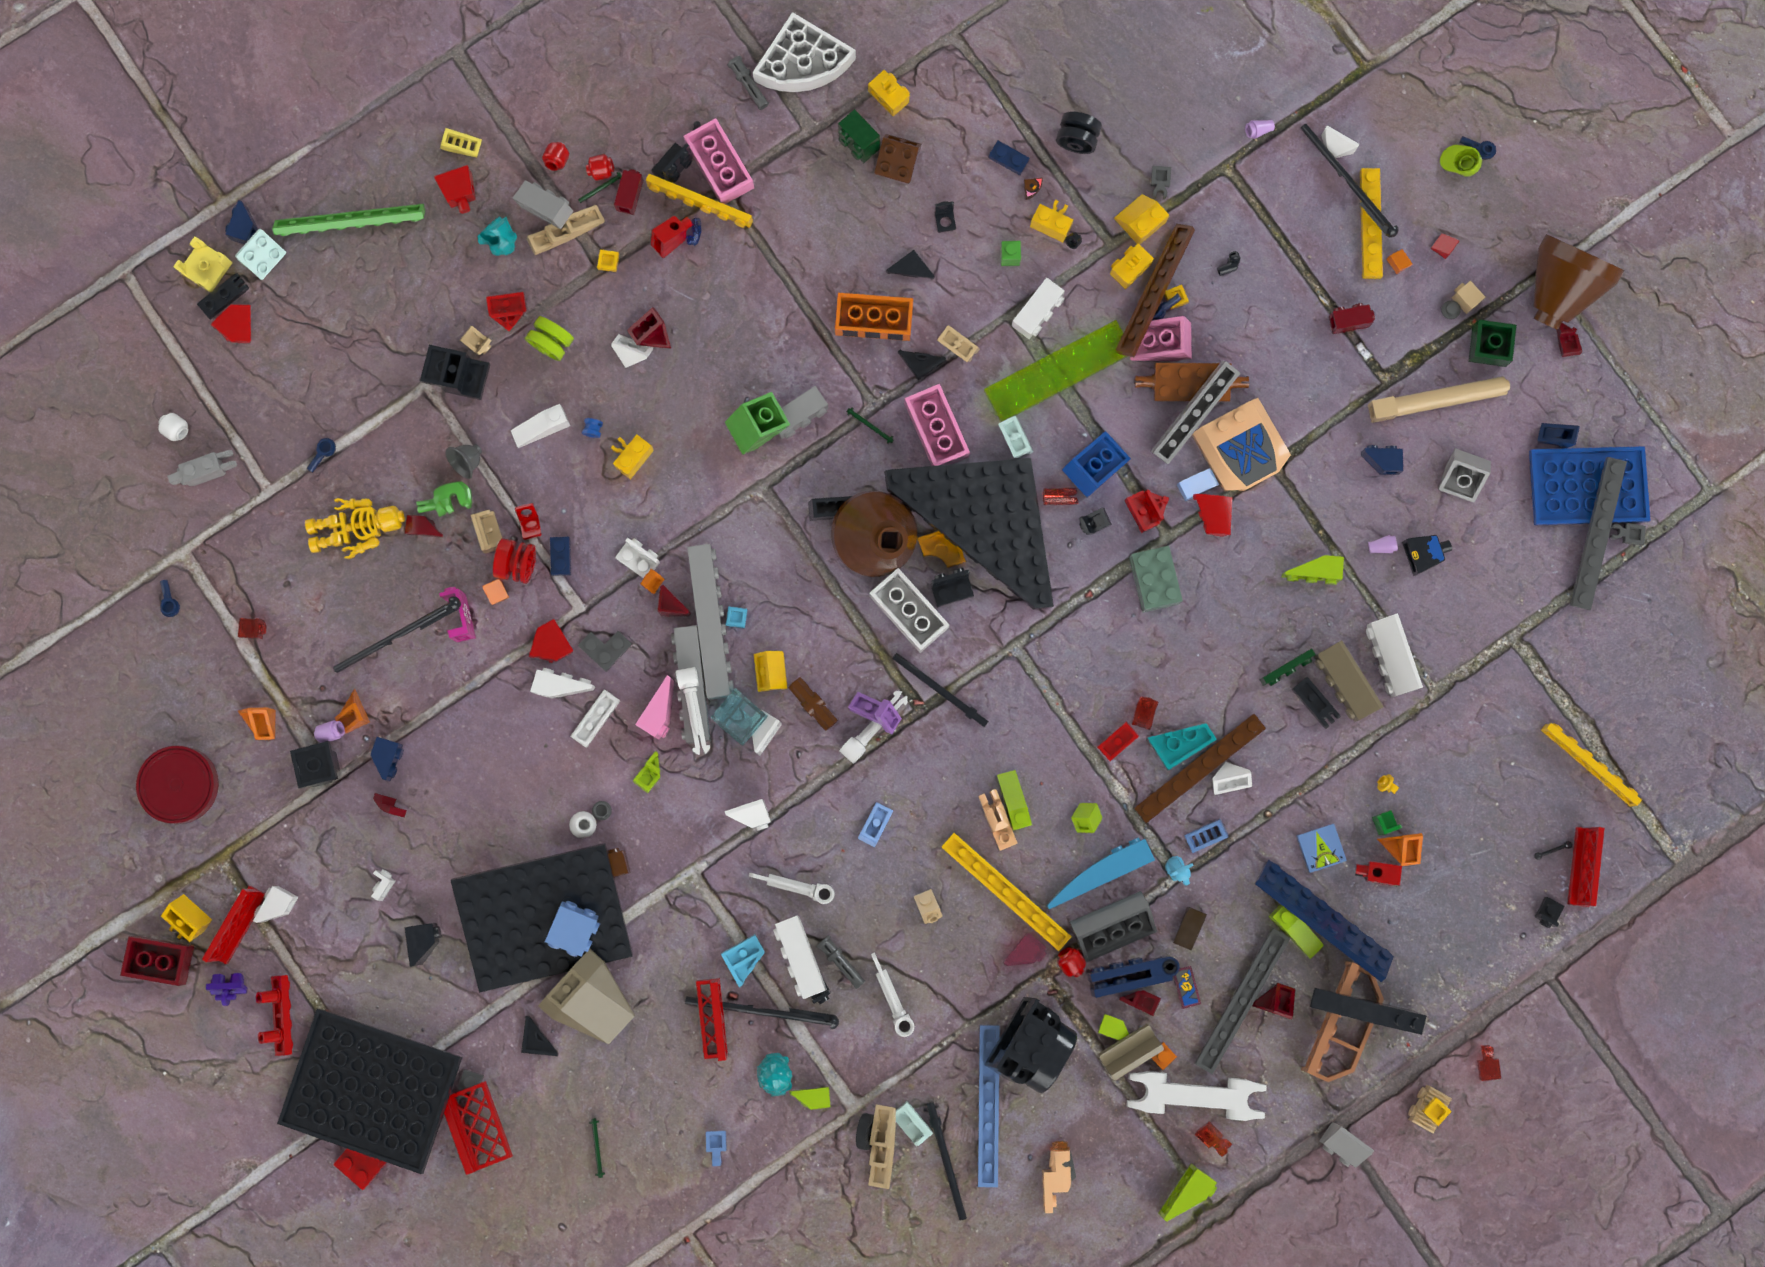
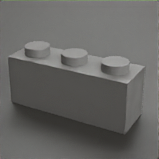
[513,180,573,229]
[778,386,829,440]

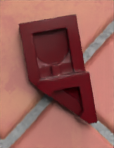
[1557,321,1582,357]
[404,515,443,538]
[373,793,407,818]
[1119,990,1161,1017]

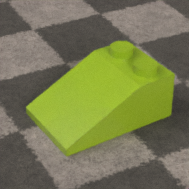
[1158,1163,1217,1222]

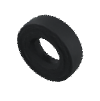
[856,1113,874,1150]

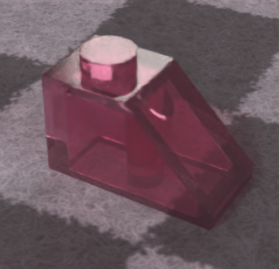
[1003,933,1047,966]

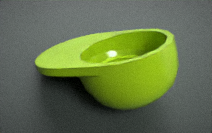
[1440,145,1482,177]

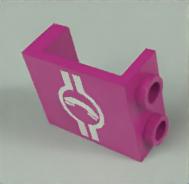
[439,587,476,643]

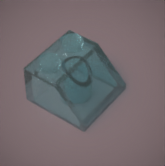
[711,688,768,746]

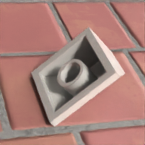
[751,710,782,756]
[725,799,771,831]

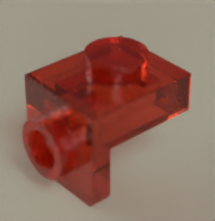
[1131,696,1159,730]

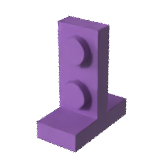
[848,692,902,734]

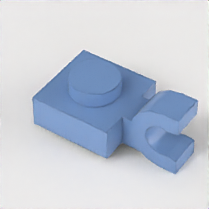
[706,1131,727,1166]

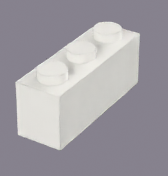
[1012,278,1065,339]

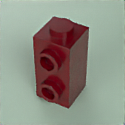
[614,169,644,215]
[1329,303,1375,334]

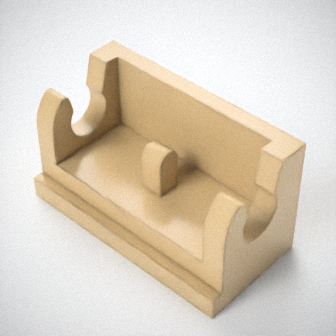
[937,325,980,363]
[471,510,502,554]

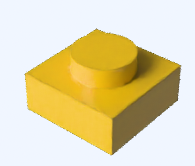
[597,250,619,272]
[1164,285,1189,310]
[1422,1097,1452,1126]

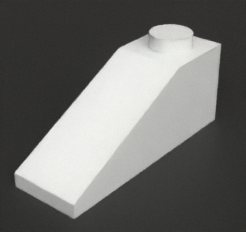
[511,404,570,448]

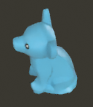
[1165,856,1194,885]

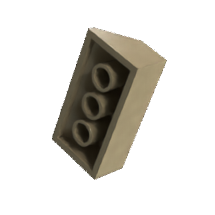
[1314,640,1384,722]

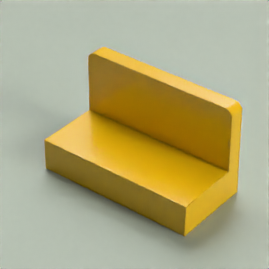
[754,651,787,692]

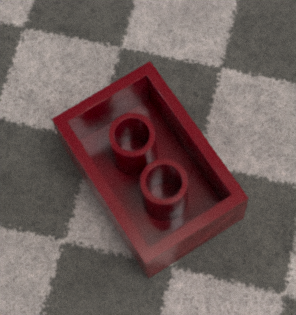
[120,936,194,986]

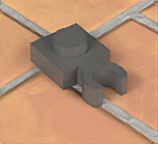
[1151,166,1171,200]
[1609,523,1646,546]
[457,1069,484,1107]

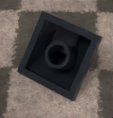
[404,923,441,967]

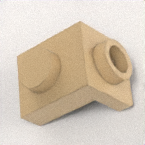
[459,326,492,355]
[913,889,942,924]

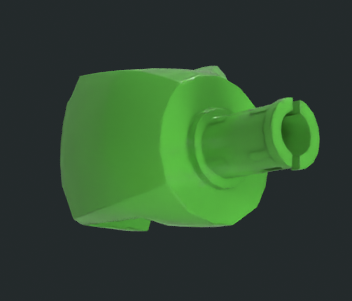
[416,482,472,517]

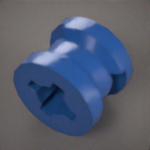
[582,418,603,438]

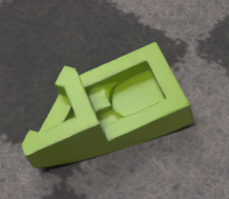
[633,751,660,793]
[1098,1014,1129,1041]
[789,1087,831,1110]

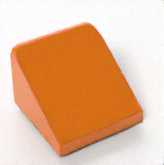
[1386,249,1413,274]
[482,579,509,605]

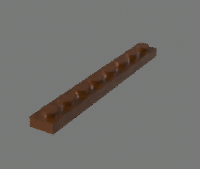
[1116,223,1195,357]
[1133,714,1266,824]

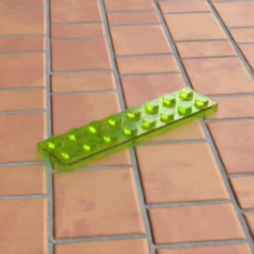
[984,320,1128,422]

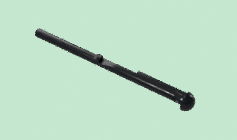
[1301,124,1399,238]
[333,596,461,673]
[685,996,839,1030]

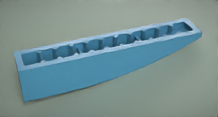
[1046,837,1155,909]

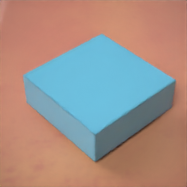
[726,606,748,628]

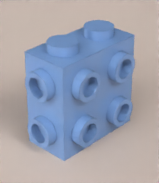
[545,901,600,957]

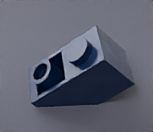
[225,200,258,245]
[1361,445,1403,475]
[370,737,404,781]

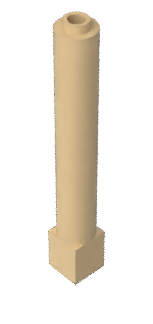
[1368,376,1510,423]

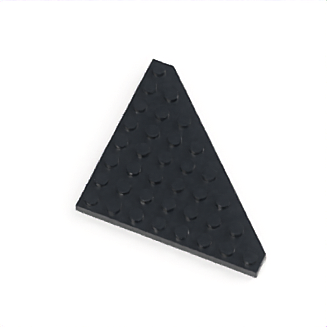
[884,458,1054,610]

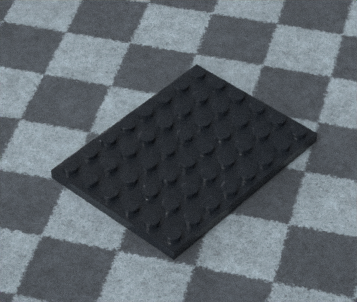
[450,843,633,993]
[277,1009,463,1174]

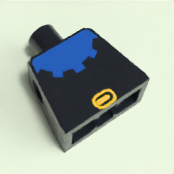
[1402,535,1452,576]

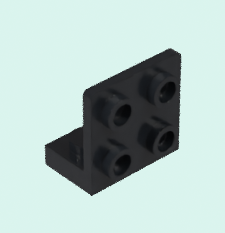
[651,142,693,183]
[931,568,974,608]

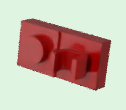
[1097,721,1139,761]

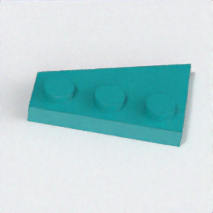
[1147,723,1217,771]

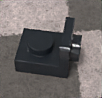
[1535,897,1565,928]

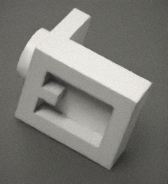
[371,869,395,901]

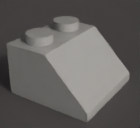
[1438,448,1491,503]
[1319,1122,1374,1168]

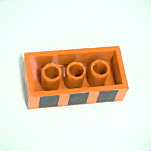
[835,293,913,341]

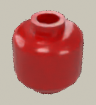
[542,142,570,171]
[586,154,615,181]
[1057,947,1086,977]

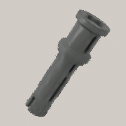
[727,56,769,110]
[816,935,865,989]

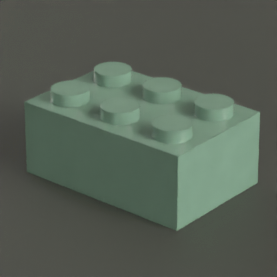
[1129,546,1183,613]

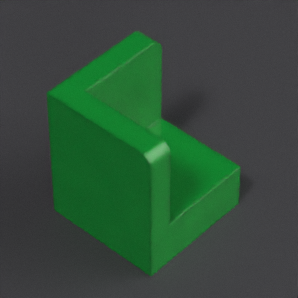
[1372,810,1402,835]

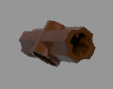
[788,677,838,731]

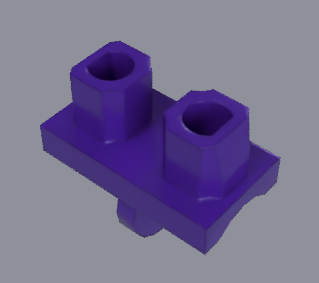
[206,973,248,1006]

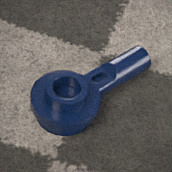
[1459,136,1496,160]
[1152,293,1182,320]
[307,438,336,473]
[160,580,180,617]

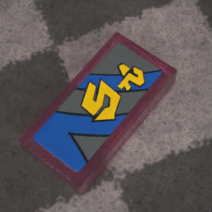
[1173,965,1201,1009]

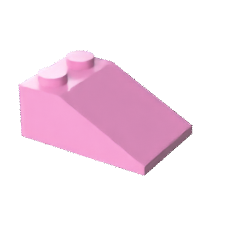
[1130,316,1192,361]
[635,675,674,740]

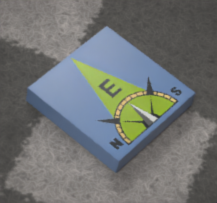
[1296,824,1347,873]

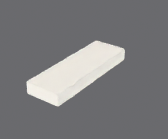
[570,689,620,748]

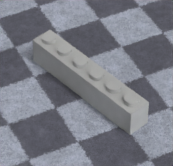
[1150,361,1240,464]
[671,625,711,744]

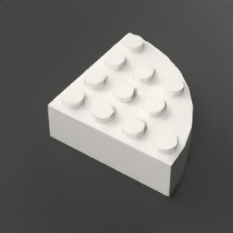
[753,12,856,92]

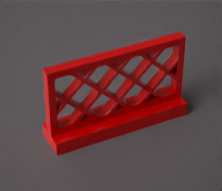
[1567,827,1605,907]
[202,886,265,964]
[444,1081,513,1175]

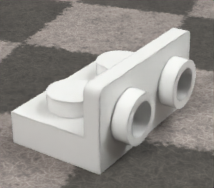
[615,538,660,578]

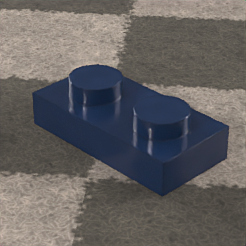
[988,140,1030,176]
[550,537,571,576]

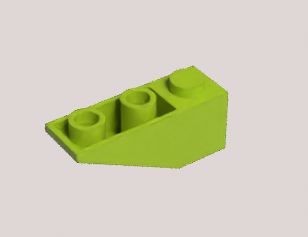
[1281,555,1344,585]

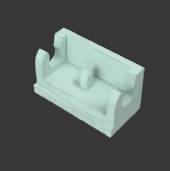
[998,416,1034,459]
[896,1101,933,1146]

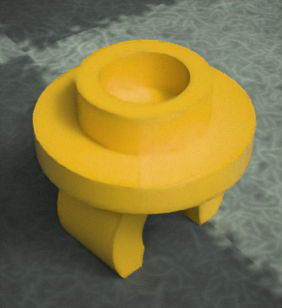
[1377,774,1399,794]

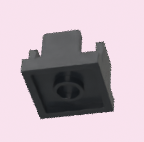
[290,741,340,789]

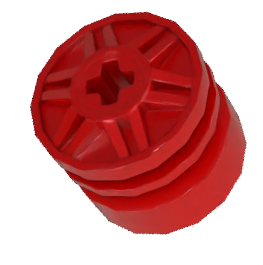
[493,538,536,584]

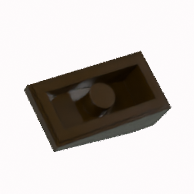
[1173,907,1207,951]

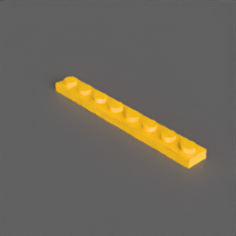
[941,833,1072,951]

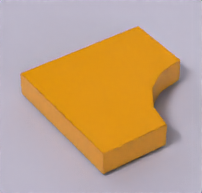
[917,531,966,568]

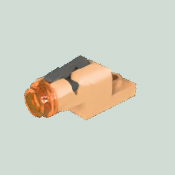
[1042,1141,1076,1213]

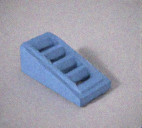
[1184,819,1228,853]

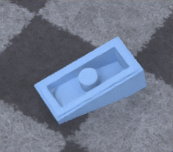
[1177,468,1219,502]
[858,802,893,847]

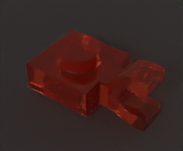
[1477,1045,1501,1081]
[1194,1121,1232,1157]

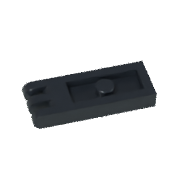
[197,273,249,320]
[1291,677,1341,729]

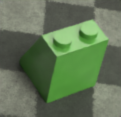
[725,392,790,455]

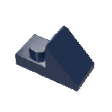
[1537,423,1580,449]

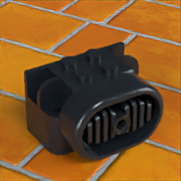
[984,997,1077,1093]

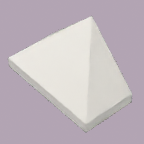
[1321,126,1359,158]
[611,334,653,368]
[1212,762,1252,795]

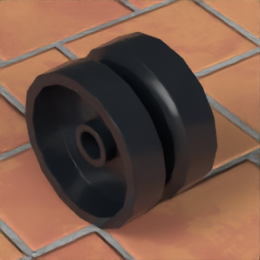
[1056,111,1102,154]

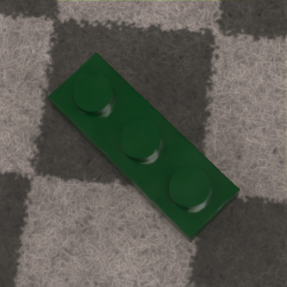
[1259,648,1316,686]

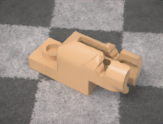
[978,789,1018,851]

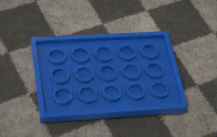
[1529,446,1651,525]

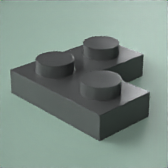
[578,631,633,672]

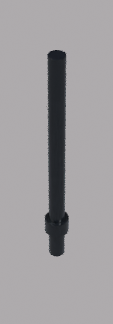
[892,653,989,727]
[926,1102,967,1221]

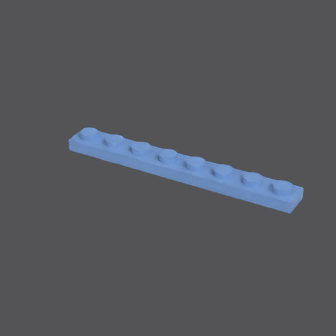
[978,1025,1000,1187]

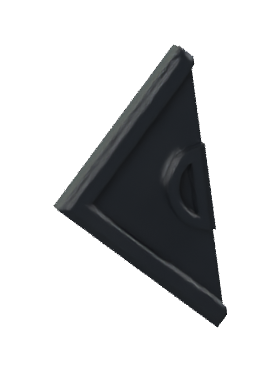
[886,250,935,280]
[898,349,946,380]
[521,1016,559,1056]

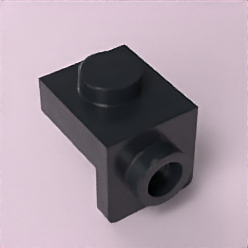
[1079,508,1112,535]

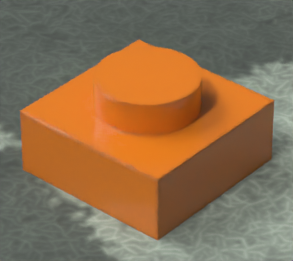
[640,569,665,594]
[1151,1042,1177,1070]

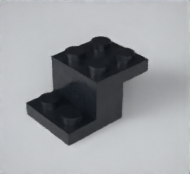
[420,344,490,400]

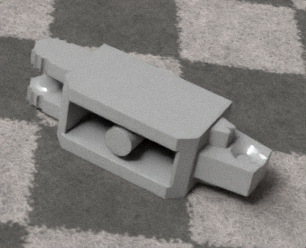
[168,450,237,486]

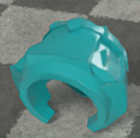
[477,216,517,256]
[757,1053,792,1096]

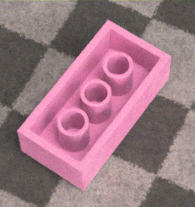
[684,118,754,204]
[904,384,970,466]

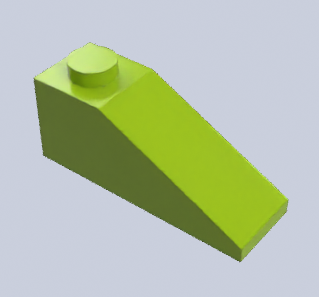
[997,770,1032,831]
[1268,904,1324,959]

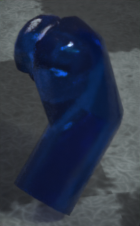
[686,218,702,246]

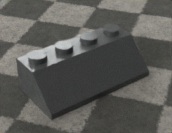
[1070,891,1157,962]

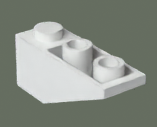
[530,668,595,698]

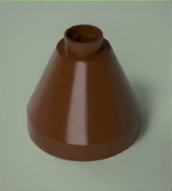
[1533,234,1625,330]
[831,491,917,577]

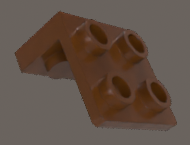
[874,134,922,184]

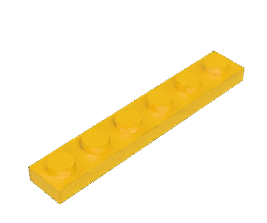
[1360,168,1383,279]
[646,174,753,228]
[1541,723,1642,807]

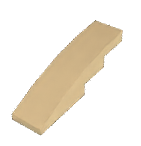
[527,205,605,255]
[868,1104,896,1189]

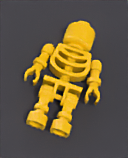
[305,498,405,559]

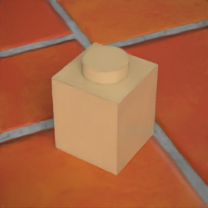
[1452,281,1486,314]

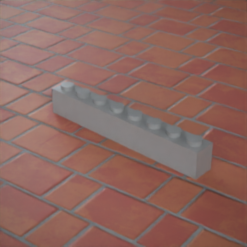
[687,544,734,700]

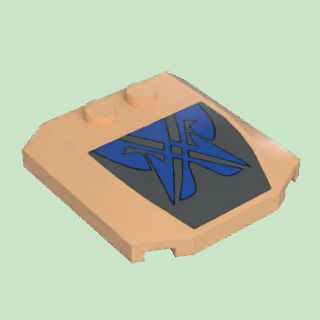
[1192,398,1291,491]

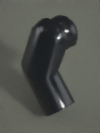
[1217,251,1241,276]

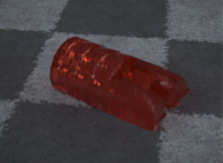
[1043,488,1078,505]

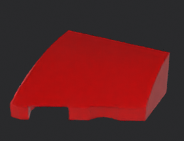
[1193,494,1233,537]

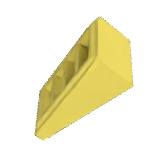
[440,128,482,158]

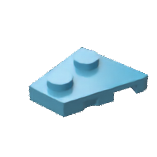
[721,934,765,987]

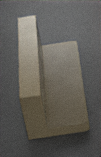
[1098,1024,1164,1081]

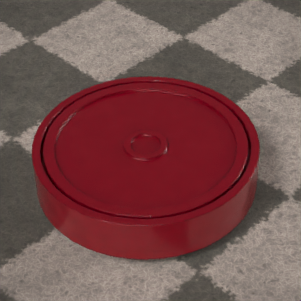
[136,746,219,824]

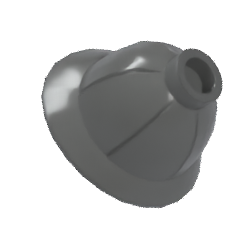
[445,444,482,479]

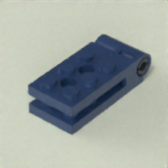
[1086,955,1180,998]

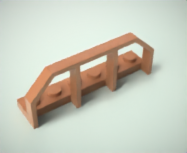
[1301,961,1384,1082]

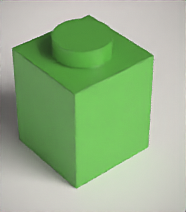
[1000,241,1021,266]

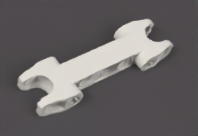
[1127,1071,1267,1121]

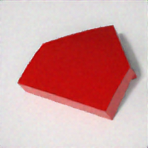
[486,292,527,332]
[210,304,251,343]
[1124,489,1169,533]
[528,619,574,663]

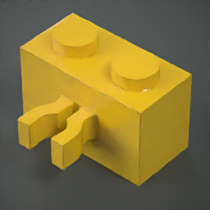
[868,70,910,117]
[1030,199,1073,243]
[1110,244,1154,290]
[611,434,654,480]
[161,894,212,942]

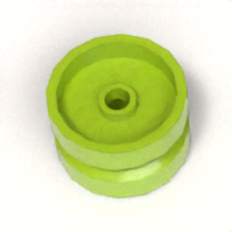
[524,316,574,361]

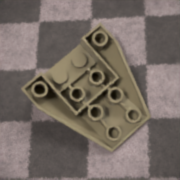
[538,949,635,1044]

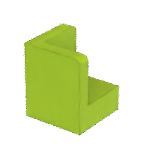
[1071,803,1102,833]

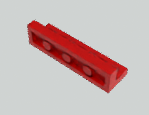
[696,978,728,1061]

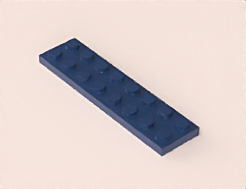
[1255,860,1394,982]

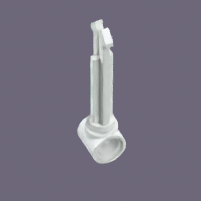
[676,667,710,755]
[839,691,908,764]
[749,873,835,904]
[871,953,914,1037]

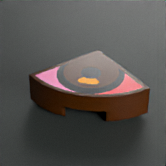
[1024,178,1043,200]

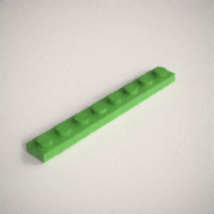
[272,204,425,236]

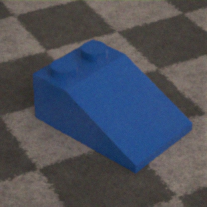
[1062,431,1131,498]

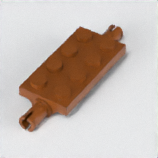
[1134,363,1249,401]

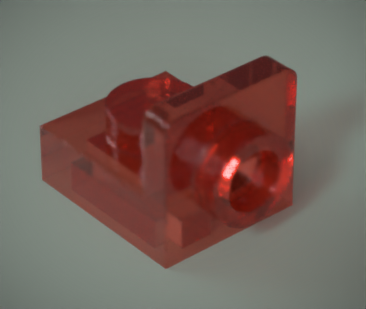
[238,618,267,639]

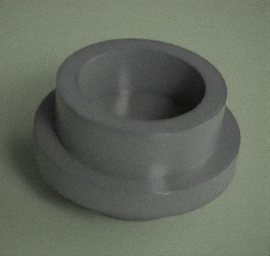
[1441,300,1461,319]
[592,801,612,820]

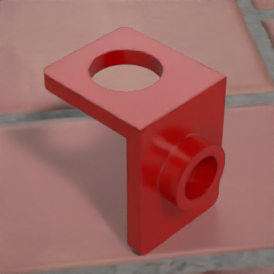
[515,503,542,540]

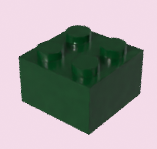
[838,109,880,164]
[1468,320,1517,367]

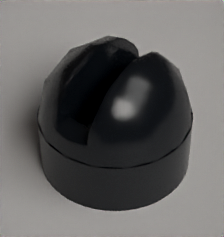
[1065,232,1082,249]

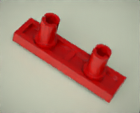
[256,975,293,1056]

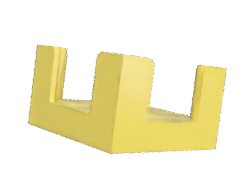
[173,236,232,293]

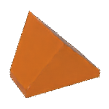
[335,688,370,734]
[238,707,276,740]
[1377,833,1423,866]

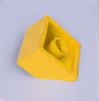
[1114,194,1169,244]

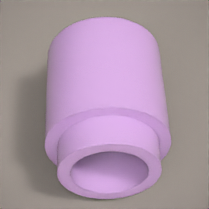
[314,720,345,743]

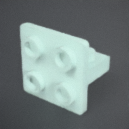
[235,229,286,280]

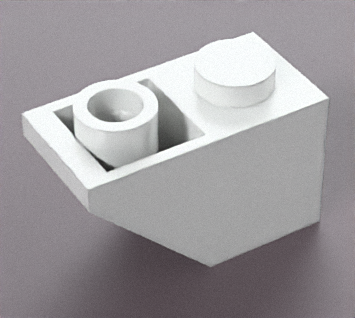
[253,886,298,923]

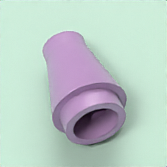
[1245,120,1275,139]
[1368,535,1398,554]

